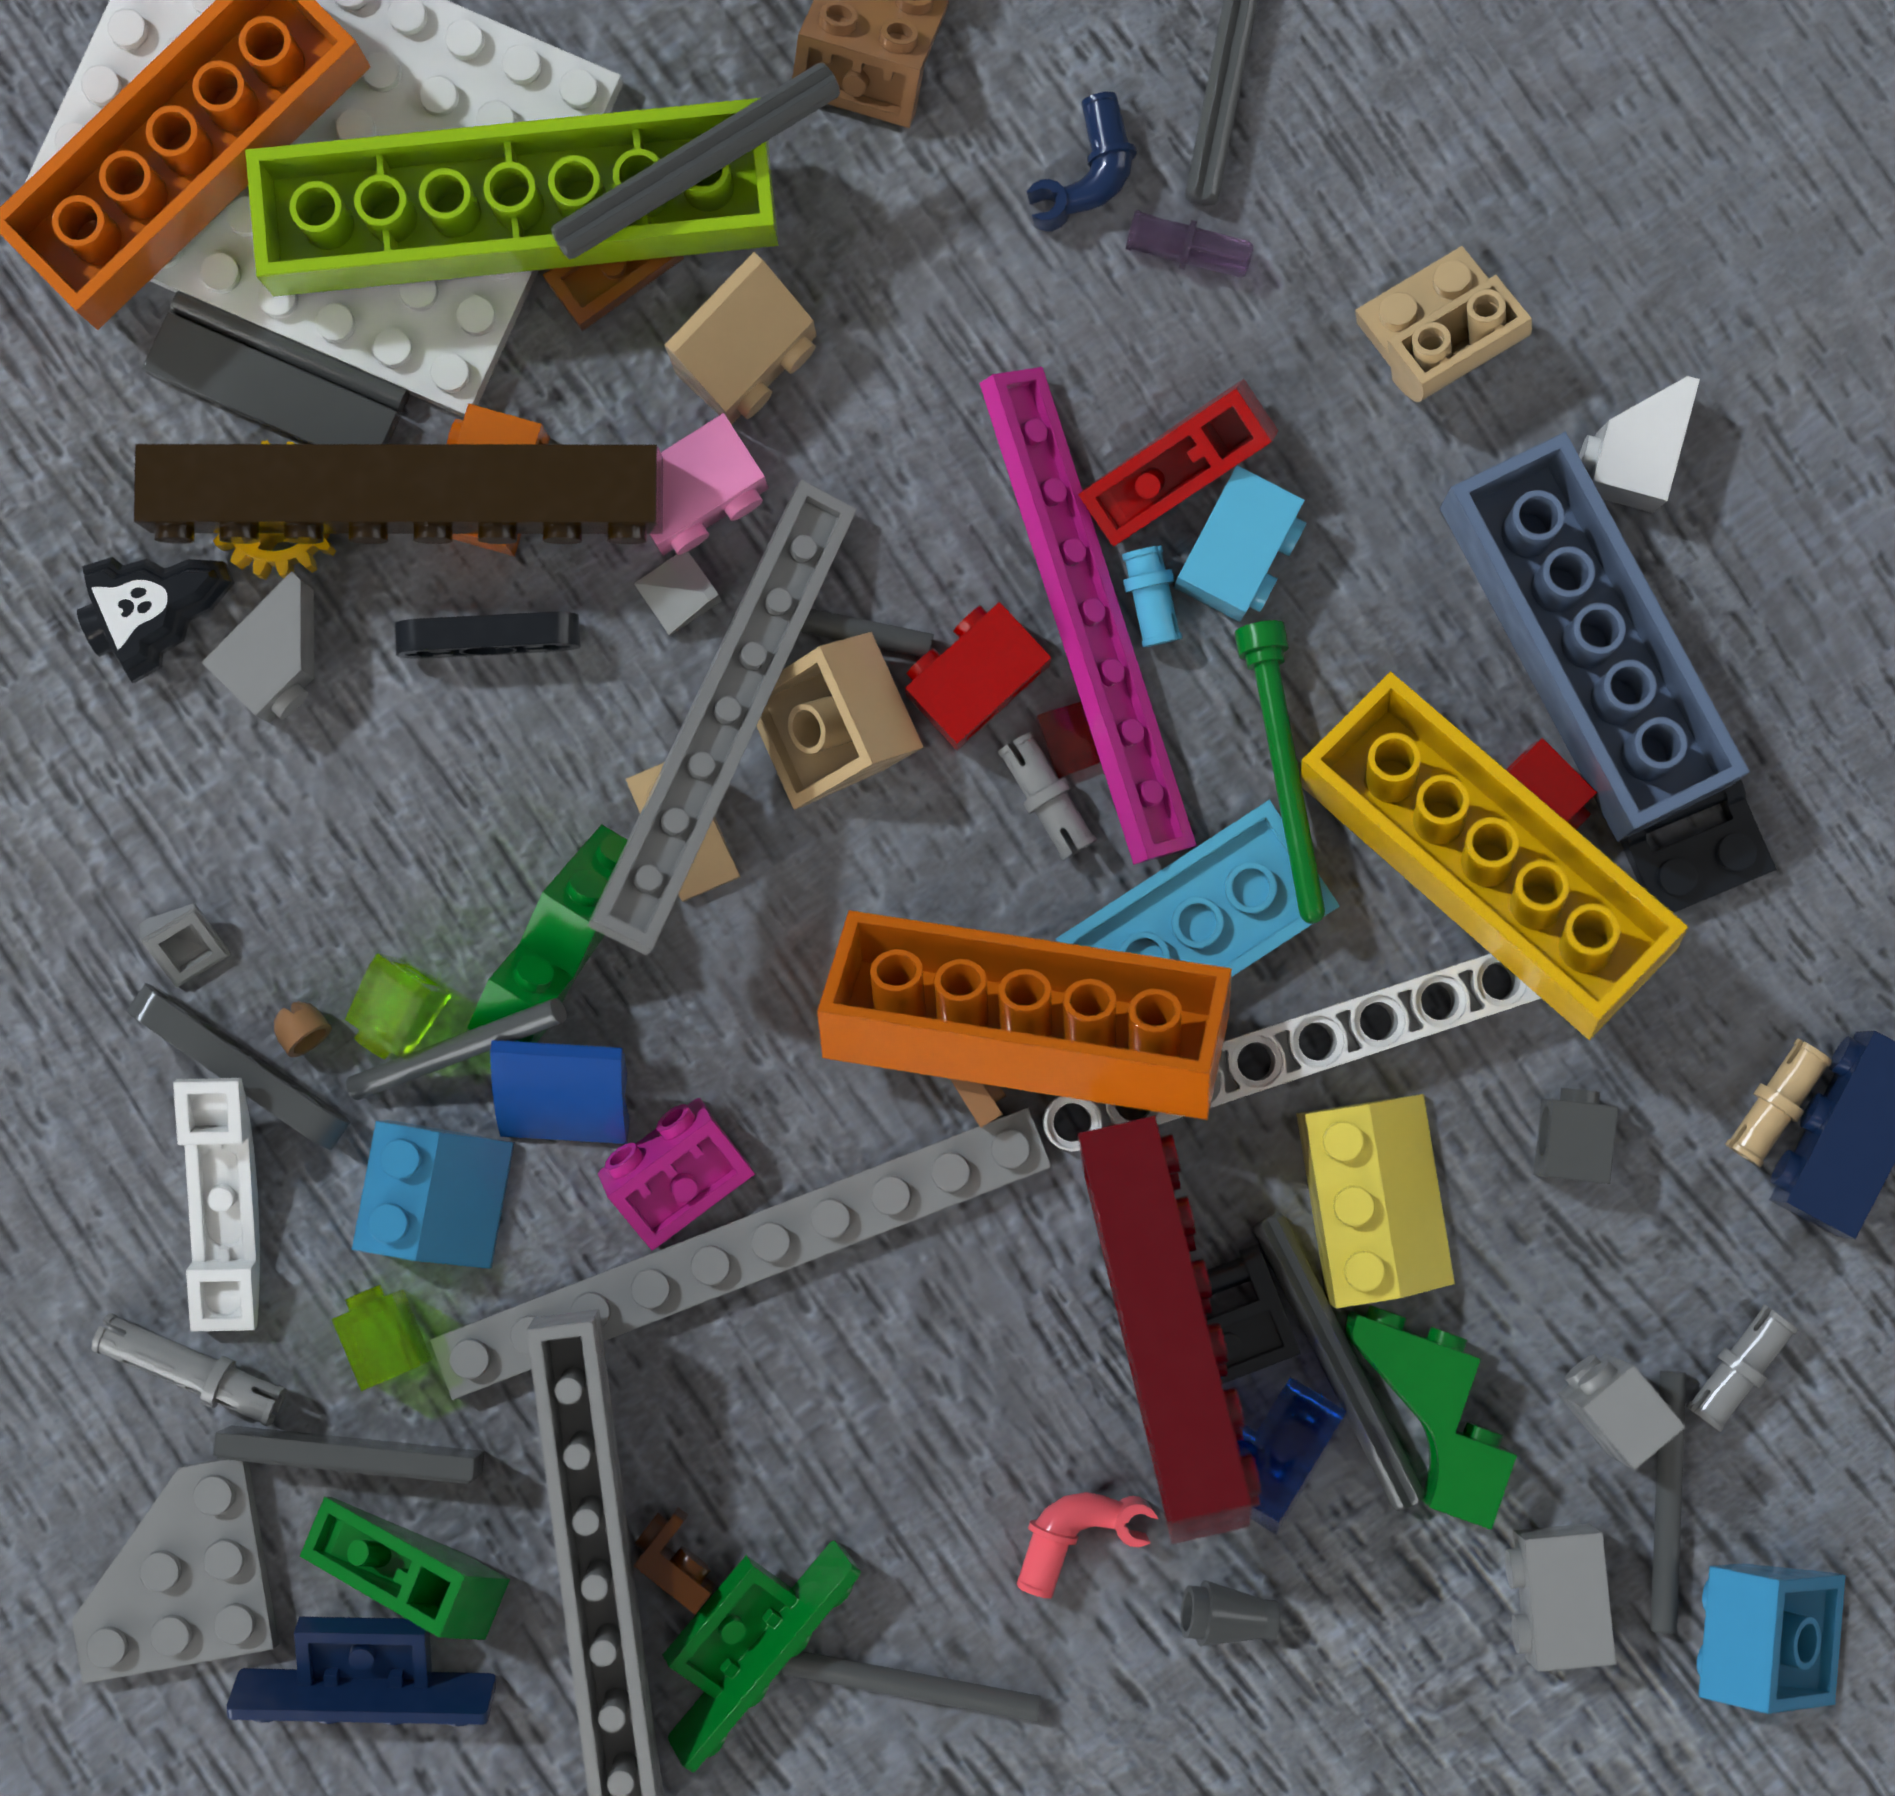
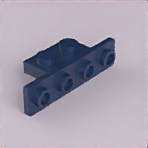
[226,1616,496,1727]

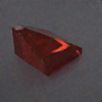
[1036,702,1101,779]

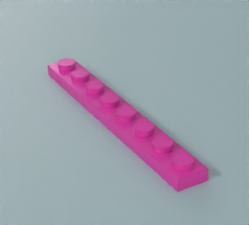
[979,367,1197,865]

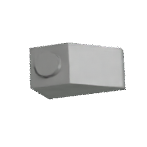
[201,571,314,723]

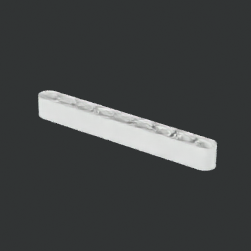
[1042,953,1541,1152]

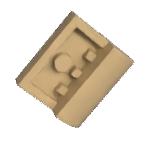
[1355,246,1532,402]

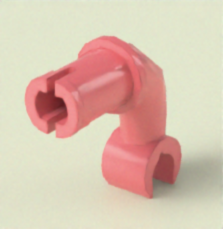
[1017,1492,1158,1599]

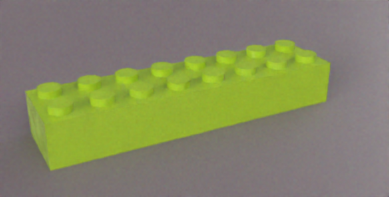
[245,98,779,297]

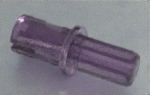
[1125,210,1253,278]

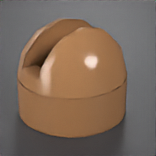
[274,1001,332,1058]

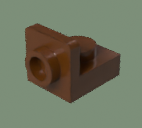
[634,1507,715,1614]

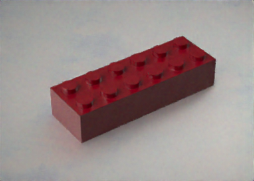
[1078,1116,1261,1544]

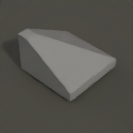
[634,552,722,636]
[139,903,231,988]

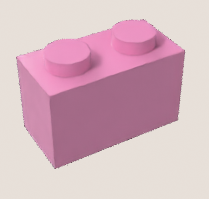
[649,413,769,556]

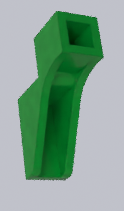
[467,824,628,1043]
[1344,1305,1517,1530]

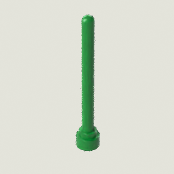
[1234,620,1325,924]

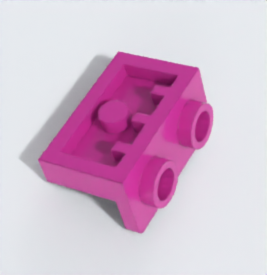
[598,1098,755,1251]

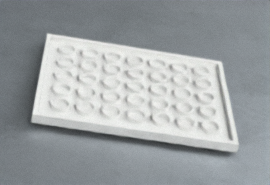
[25,0,624,417]

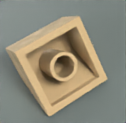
[665,252,817,425]
[756,632,923,810]

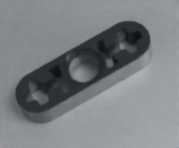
[395,612,580,659]

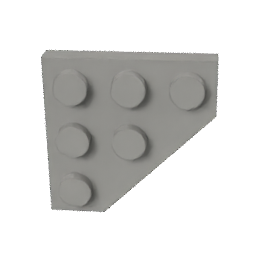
[72,1459,279,1684]

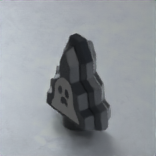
[77,557,235,683]

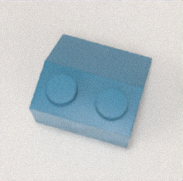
[352,1120,515,1269]
[1697,1563,1846,1714]

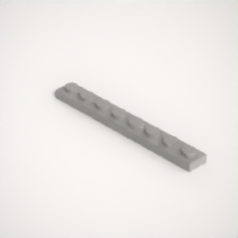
[587,479,857,956]

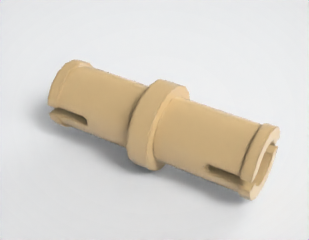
[1725,1038,1833,1167]

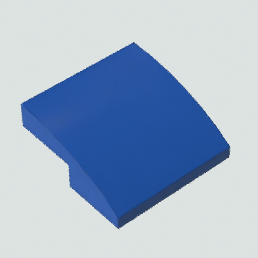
[490,1040,630,1144]

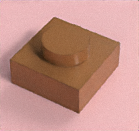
[950,1079,1006,1128]

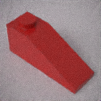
[1078,379,1278,547]

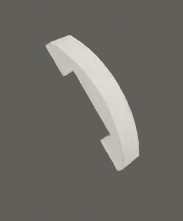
[173,1078,260,1332]

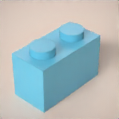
[1173,465,1307,622]

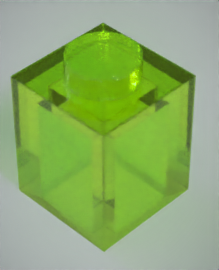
[331,1284,432,1391]

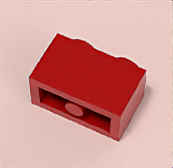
[905,601,1052,751]

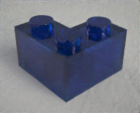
[1236,1376,1347,1534]

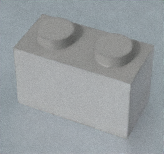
[1557,1354,1685,1470]
[1505,1523,1616,1672]

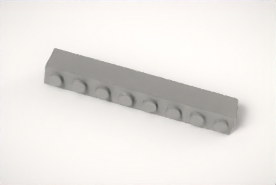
[526,1309,664,1796]

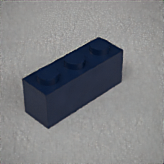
[1769,1031,1895,1239]

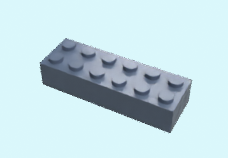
[1440,431,1750,842]

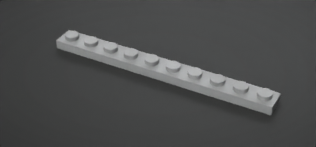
[430,1107,1051,1400]

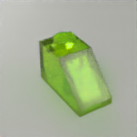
[345,953,453,1060]

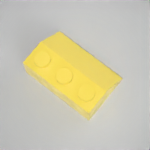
[1296,1094,1455,1308]

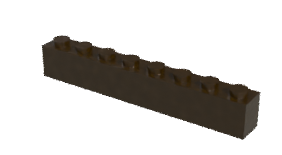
[134,444,663,544]

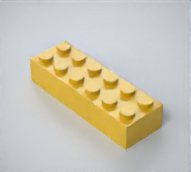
[1300,671,1688,1041]

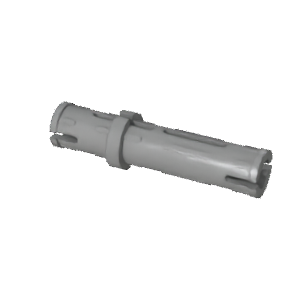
[91,1313,286,1427]

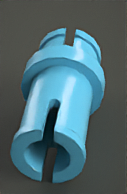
[1122,545,1182,648]

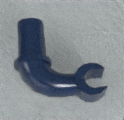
[1026,92,1137,231]

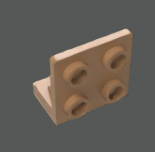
[792,0,949,128]

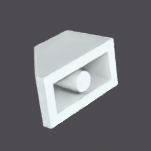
[1579,376,1700,513]

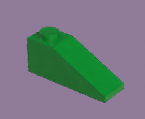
[300,1496,510,1640]

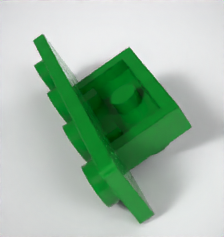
[662,1540,861,1773]

